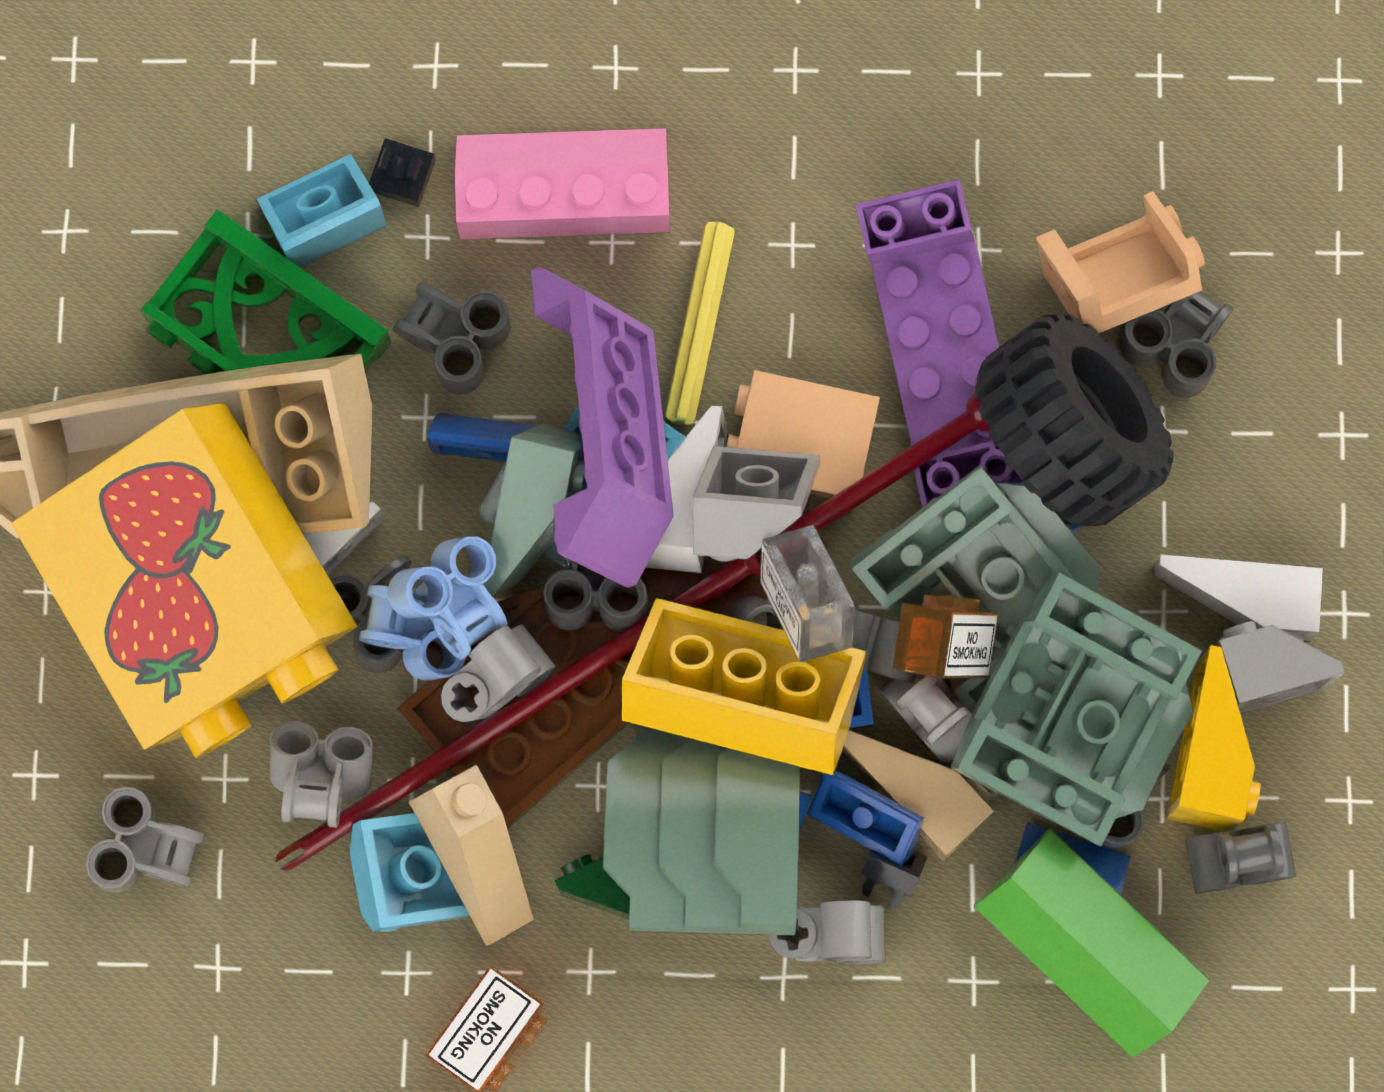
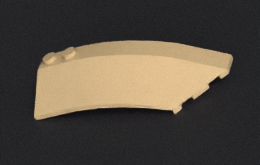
[0,354,372,539]

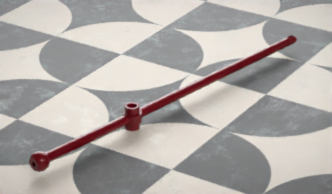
[275,393,990,871]

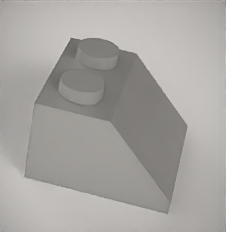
[693,446,820,561]
[1215,621,1345,714]

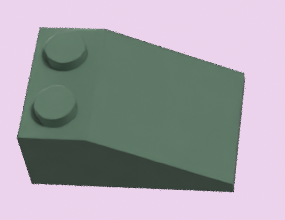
[483,424,587,597]

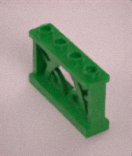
[140,209,392,375]

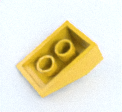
[1166,645,1261,832]

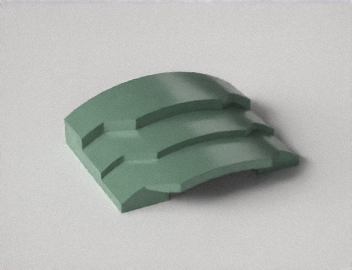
[849,465,1100,714]
[950,572,1202,846]
[603,724,800,935]

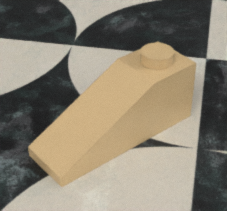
[842,730,994,861]
[409,765,534,946]

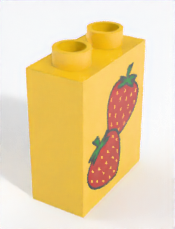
[11,403,358,758]

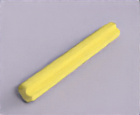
[664,222,735,426]

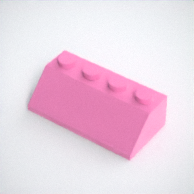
[455,128,670,239]

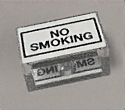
[760,525,855,663]

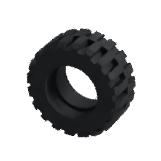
[975,314,1174,526]

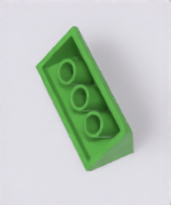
[974,828,1210,1058]

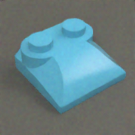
[350,813,470,932]

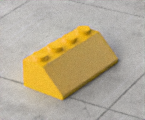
[622,598,866,775]

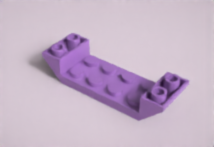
[856,179,1022,508]
[531,266,674,588]

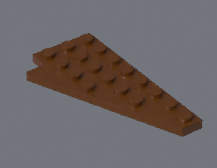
[397,516,828,829]

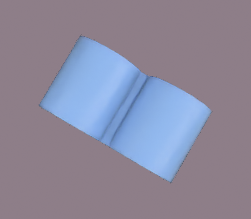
[388,537,507,659]
[359,583,466,681]

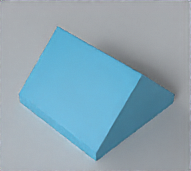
[256,154,387,268]

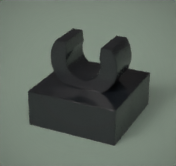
[369,138,436,207]
[861,850,927,909]

